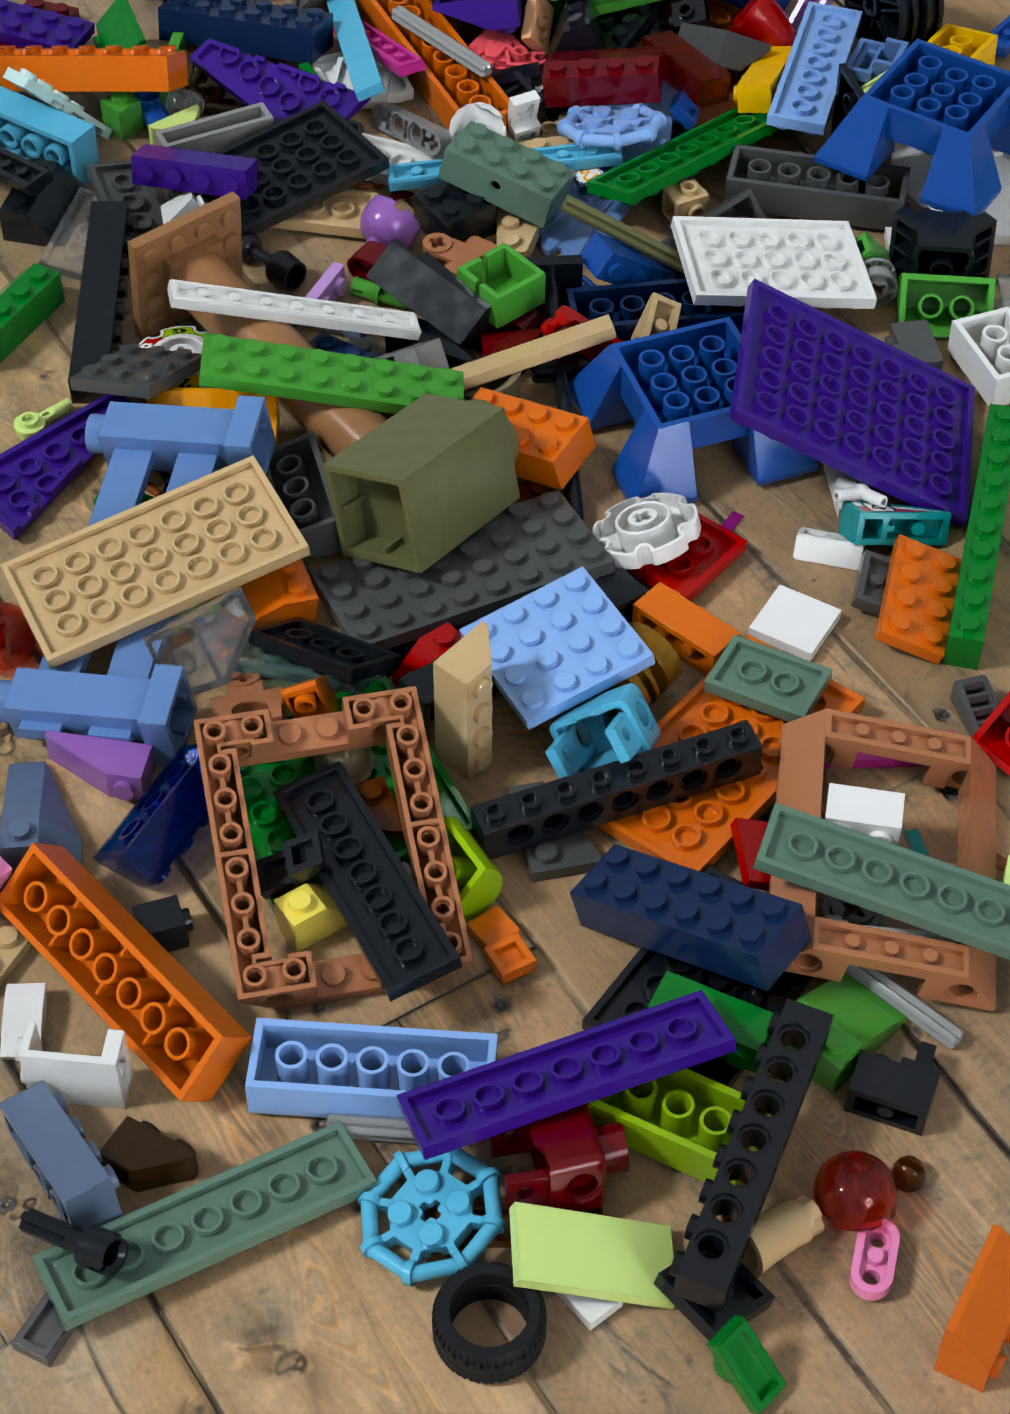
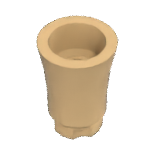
[741,1195,825,1278]

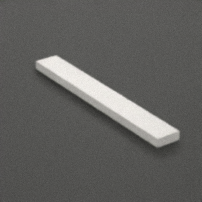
[167,279,421,340]

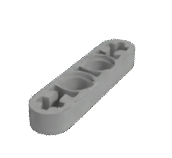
[372,103,452,156]

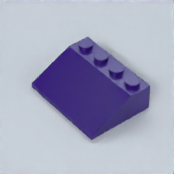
[432,0,527,34]

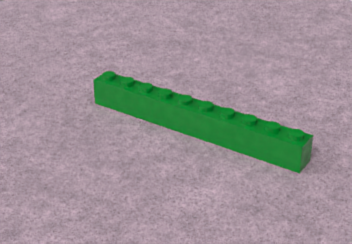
[943,403,1010,670]

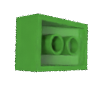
[785,973,907,1095]

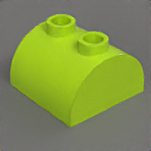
[410,816,503,922]

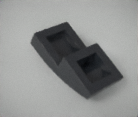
[255,830,326,900]

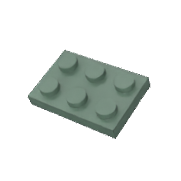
[704,634,833,722]

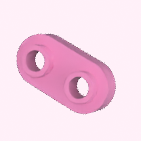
[849,1217,900,1301]

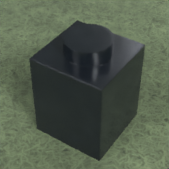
[132,895,194,952]

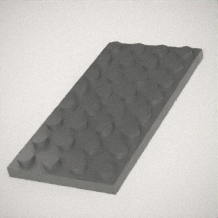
[310,490,615,650]

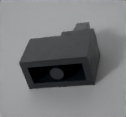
[843,1041,942,1136]

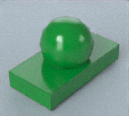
[706,1315,787,1414]

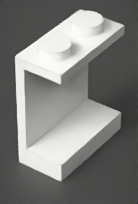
[14,1021,133,1109]

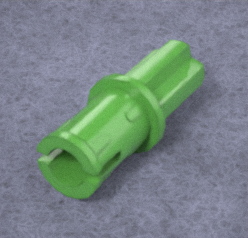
[350,276,408,310]

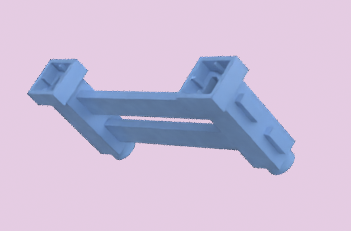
[0,395,276,767]

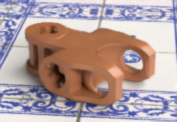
[422,233,497,277]
[210,670,287,722]

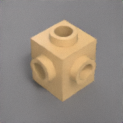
[662,179,710,223]

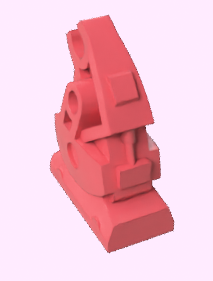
[468,29,546,73]

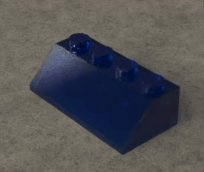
[93,744,243,886]

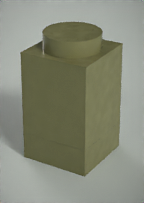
[323,393,520,573]

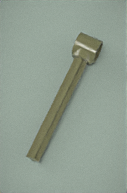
[561,195,686,278]

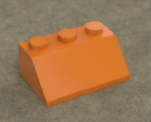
[934,1224,1010,1393]

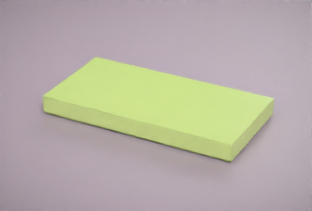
[509,1202,675,1309]

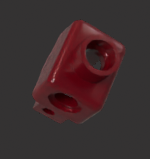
[490,1103,629,1214]

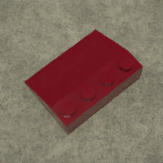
[542,46,665,108]

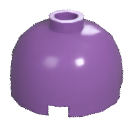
[360,195,421,248]

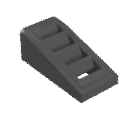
[950,675,999,737]

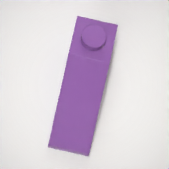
[44,730,156,802]

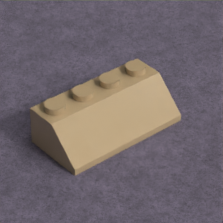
[433,621,493,781]

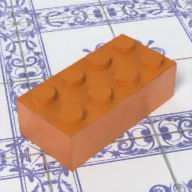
[471,387,596,490]

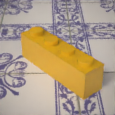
[733,46,792,113]

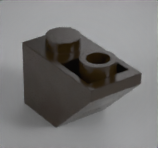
[99,1116,199,1192]

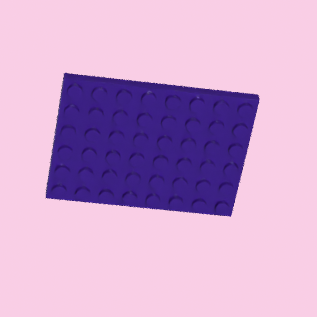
[729,278,975,528]

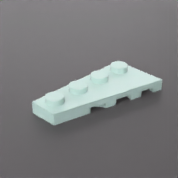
[3,67,113,140]

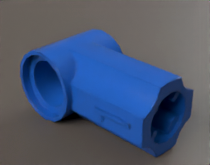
[134,92,170,127]

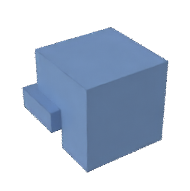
[847,37,909,87]

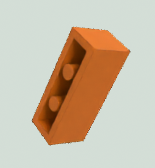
[632,582,741,676]

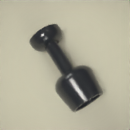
[242,233,307,291]

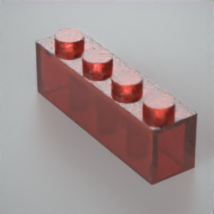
[642,30,731,108]

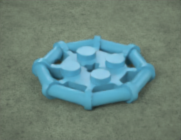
[357,1148,507,1287]

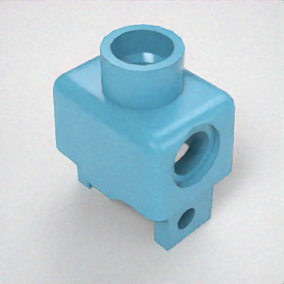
[545,683,661,779]

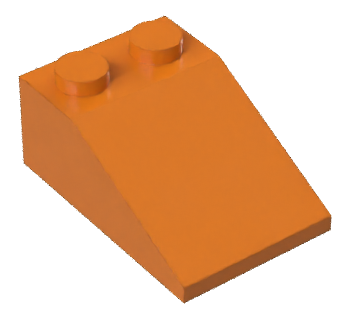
[200,559,319,645]

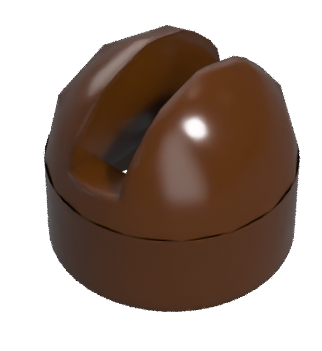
[891,1155,925,1193]

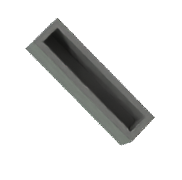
[154,102,274,153]

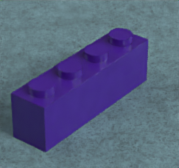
[131,144,258,200]

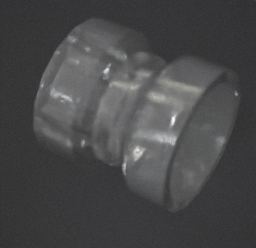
[165,88,204,115]

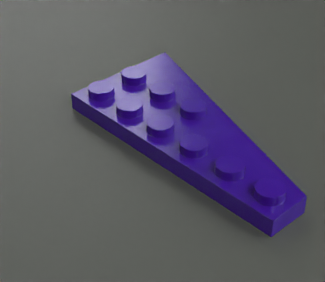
[189,38,371,124]
[0,394,131,540]

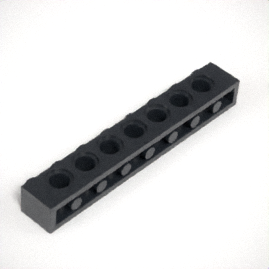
[471,720,763,860]
[669,998,834,1313]

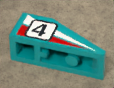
[838,501,952,545]

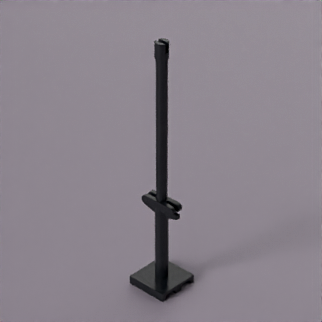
[525,255,590,523]

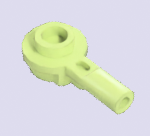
[13,398,73,440]

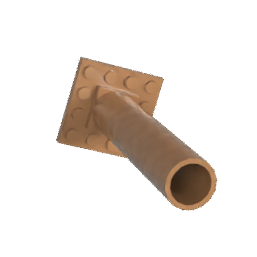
[128,191,387,457]

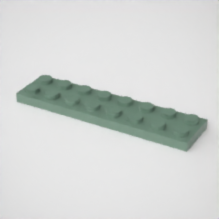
[753,802,1010,960]
[32,1121,377,1331]

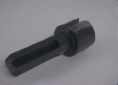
[19,1209,129,1277]

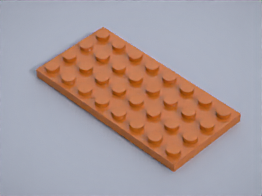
[596,634,865,872]

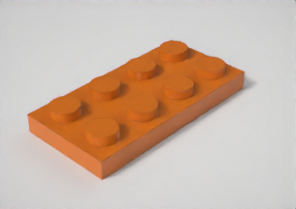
[874,534,961,665]

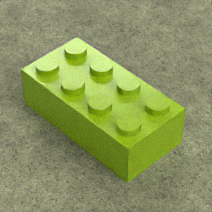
[588,1068,770,1186]

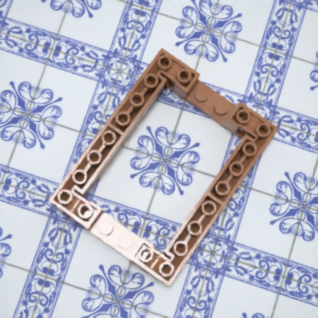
[193,686,473,1010]
[769,708,996,1011]

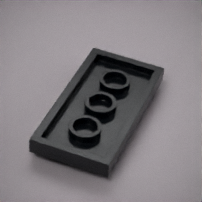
[248,617,401,685]

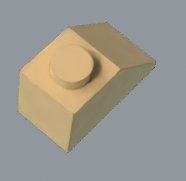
[631,292,682,340]

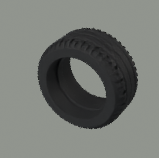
[432,1262,547,1384]

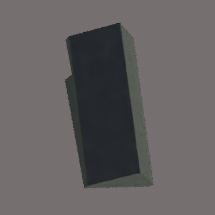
[366,238,491,353]

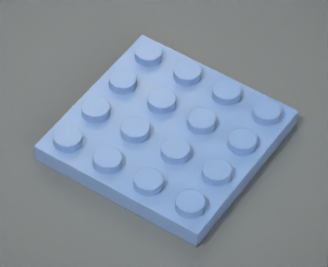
[459,566,655,730]

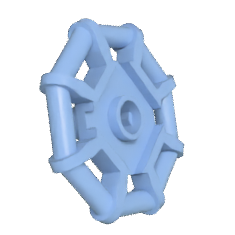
[557,103,667,151]

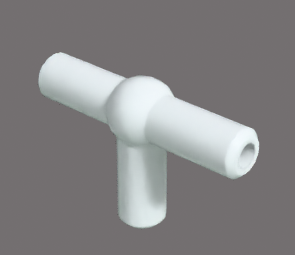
[833,476,888,508]

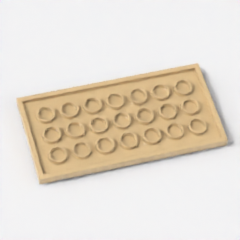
[0,455,311,669]

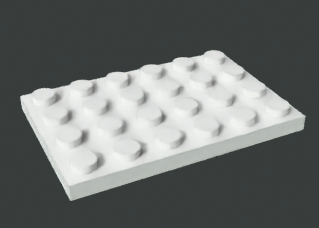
[670,216,877,309]

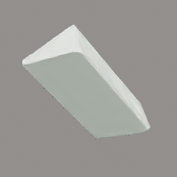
[793,527,865,570]

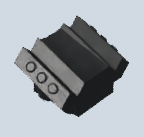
[889,206,997,281]

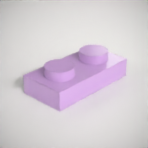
[305,262,348,302]

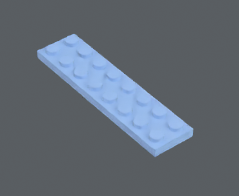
[766,1,863,135]

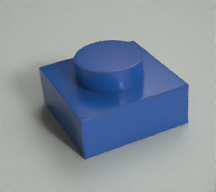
[669,90,700,131]

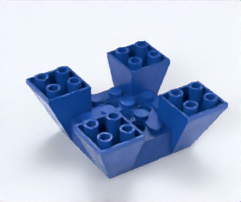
[814,38,1010,217]
[570,316,818,504]

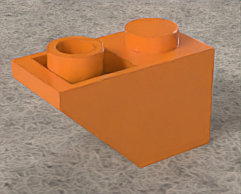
[280,675,339,718]

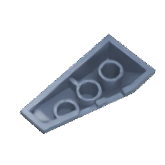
[0,761,83,874]

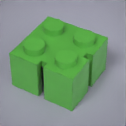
[457,243,546,329]

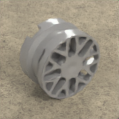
[863,258,899,306]

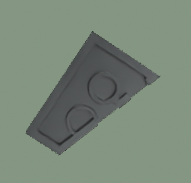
[507,781,602,883]

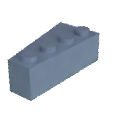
[0,1081,123,1229]

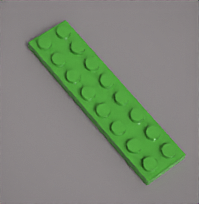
[198,333,464,414]

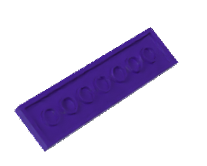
[396,990,736,1160]

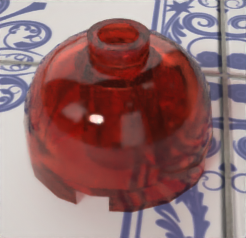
[0,602,36,673]
[813,1150,897,1232]

